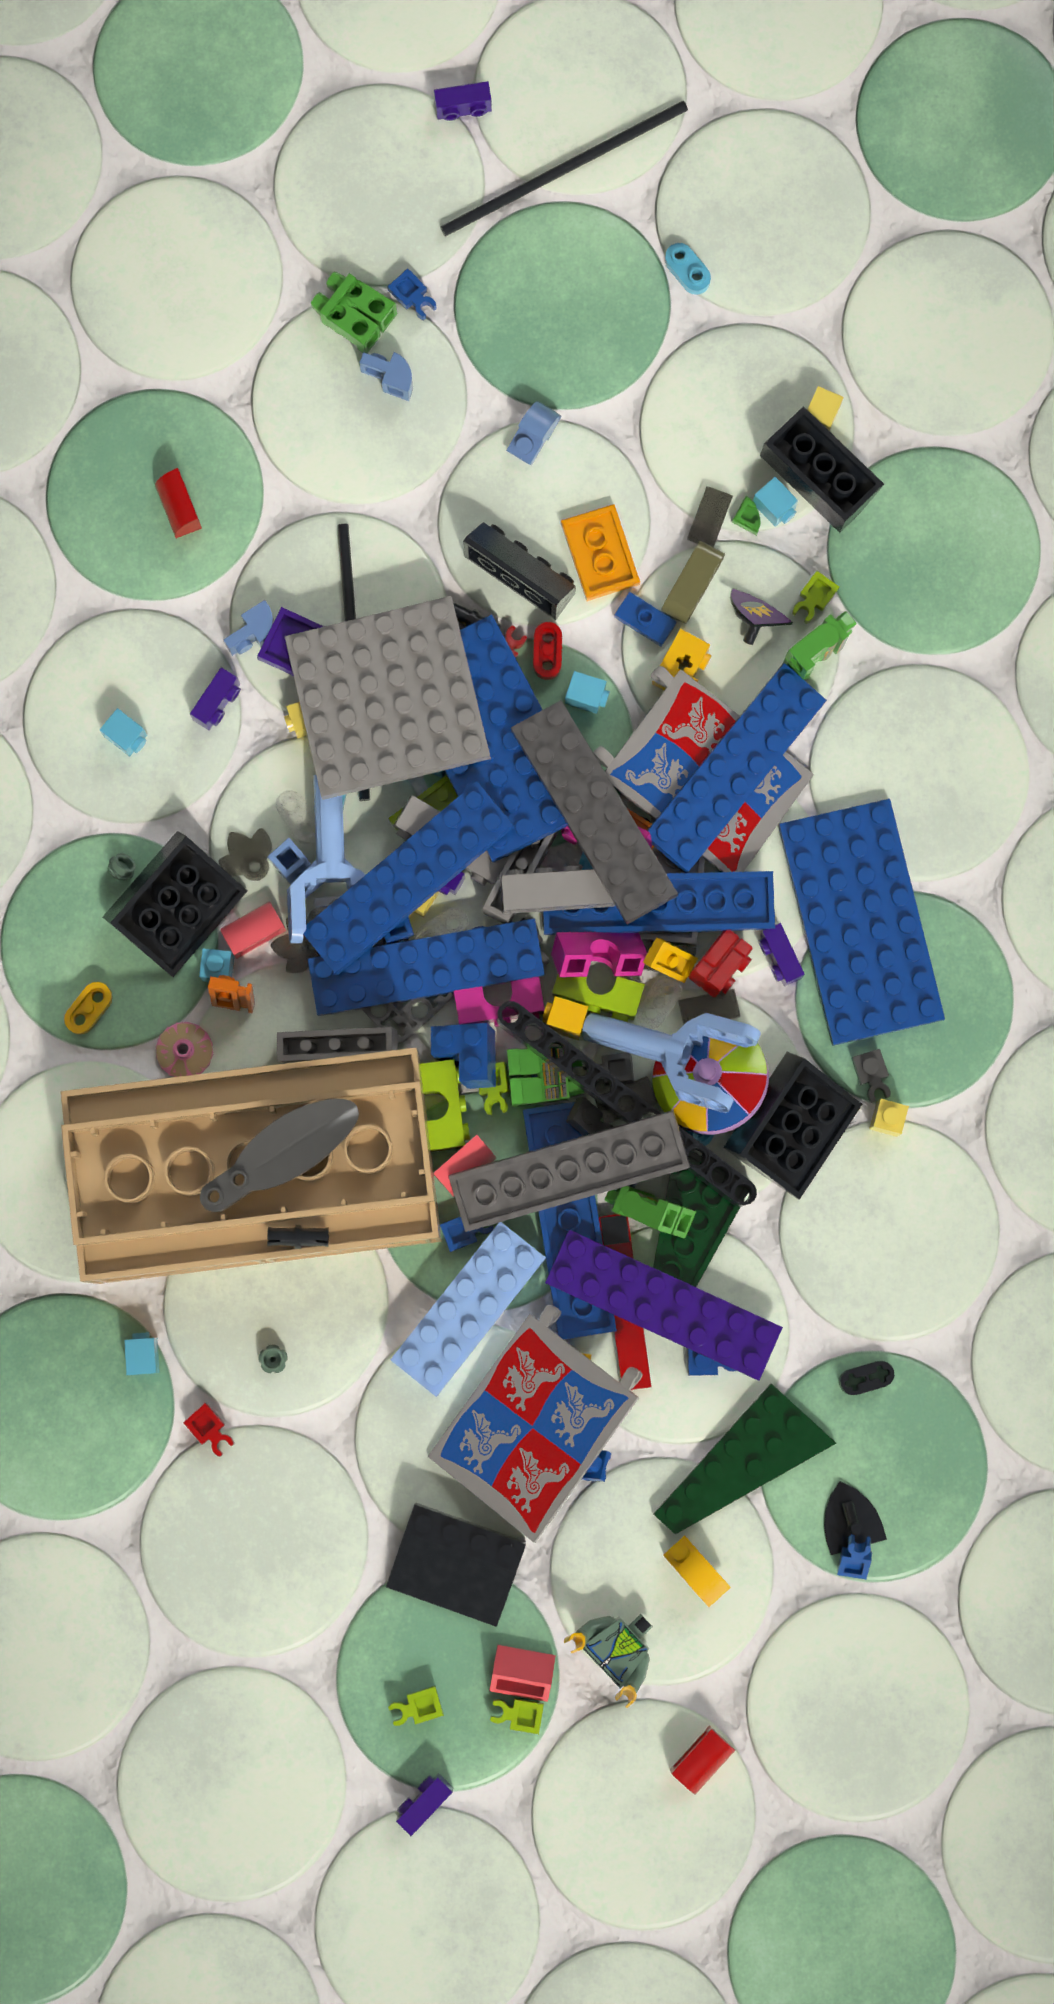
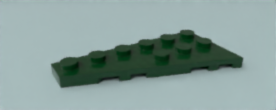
[653,1151,749,1287]
[653,1383,837,1535]

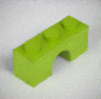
[552,971,645,1023]
[420,1059,470,1152]

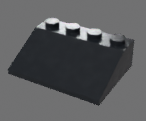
[102,831,248,977]
[723,1052,863,1200]
[386,1503,526,1627]

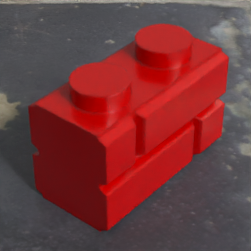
[688,930,753,998]

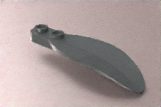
[200,1099,359,1212]

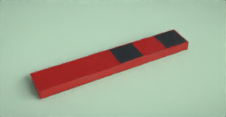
[599,1214,652,1390]

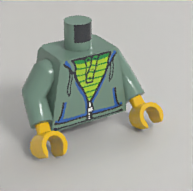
[564,1614,653,1708]

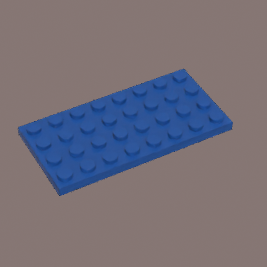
[444,615,568,863]
[778,799,945,1046]

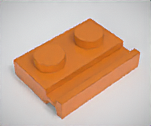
[208,975,255,1013]

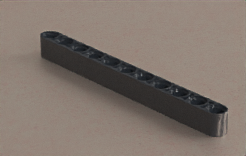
[496,1001,757,1207]

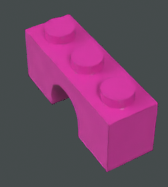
[551,932,647,977]
[454,977,545,1027]

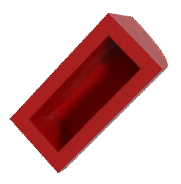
[155,468,202,538]
[670,1725,736,1795]

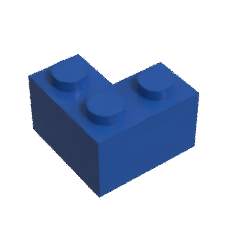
[431,1023,496,1089]

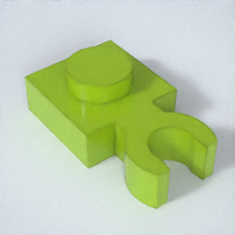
[792,571,840,624]
[479,1062,510,1115]
[388,1686,444,1726]
[490,1698,544,1735]

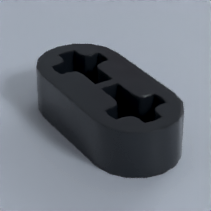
[839,1361,895,1395]

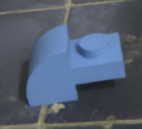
[360,352,413,401]
[506,401,562,465]
[223,600,274,656]
[267,838,323,899]

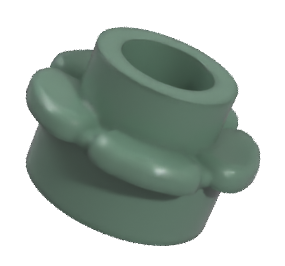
[108,853,136,880]
[259,1345,288,1373]

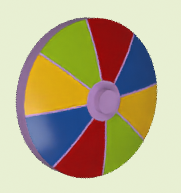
[652,1036,769,1135]

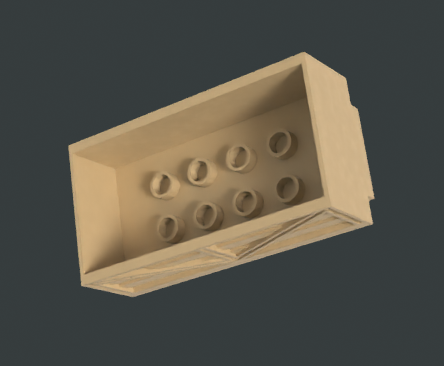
[60,1048,442,1284]

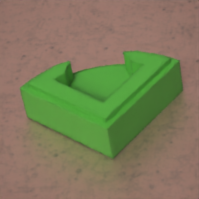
[732,496,761,536]

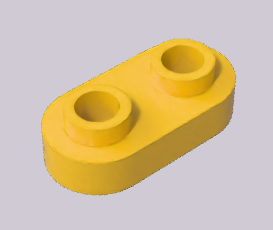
[64,982,113,1034]

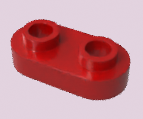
[533,622,562,680]

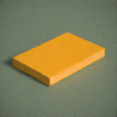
[561,504,640,601]

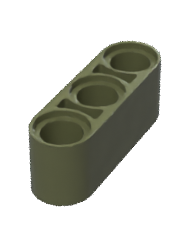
[661,540,725,624]

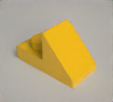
[643,937,698,983]

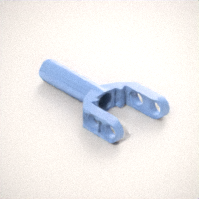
[287,775,365,944]
[582,1013,761,1113]

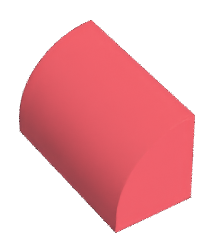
[220,901,286,959]
[433,1135,497,1197]
[489,1645,556,1702]

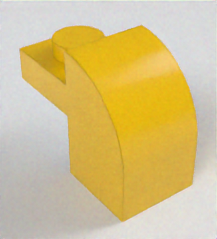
[663,1535,731,1607]

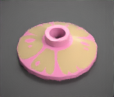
[156,1022,213,1077]

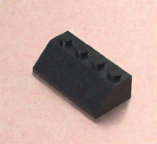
[760,406,884,533]
[463,522,576,620]

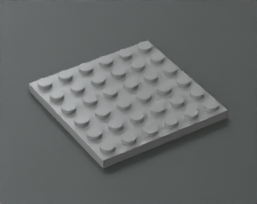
[285,596,491,800]

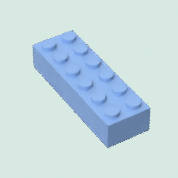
[390,1222,546,1397]

